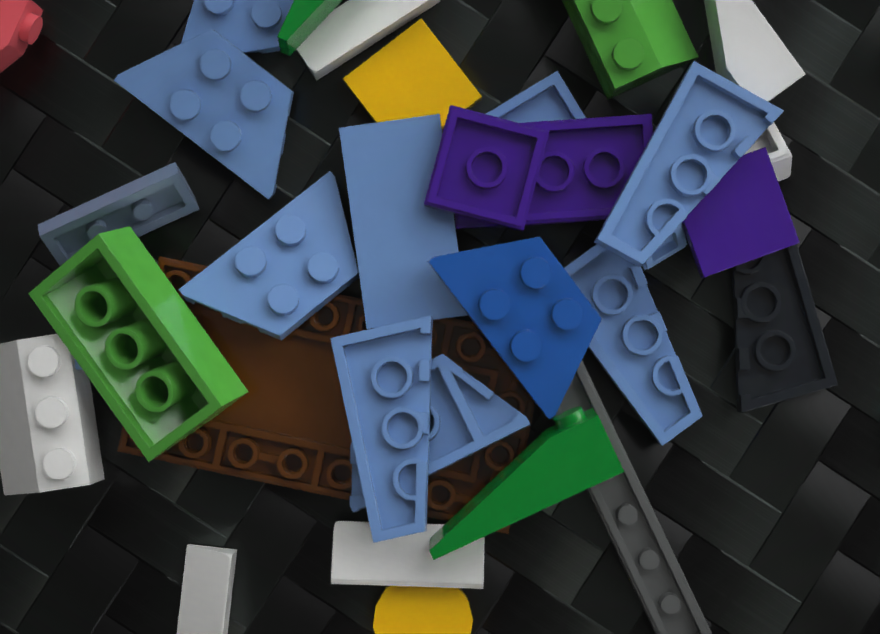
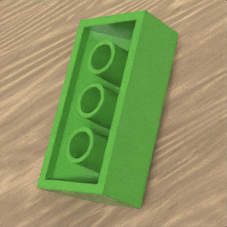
[562,0,699,100]
[28,226,249,462]

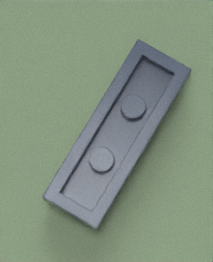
[38,162,199,266]

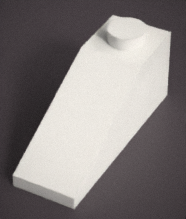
[704,0,806,102]

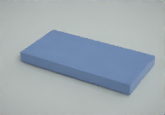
[339,114,467,329]

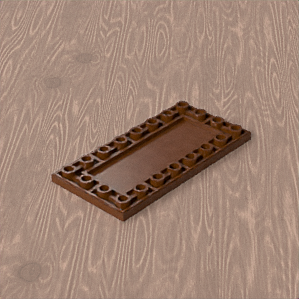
[117,256,535,534]

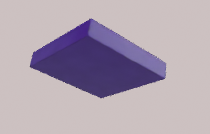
[424,105,550,232]
[682,147,800,278]

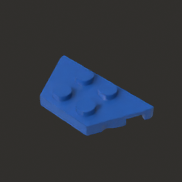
[427,236,602,419]

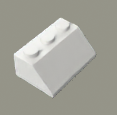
[0,334,105,495]

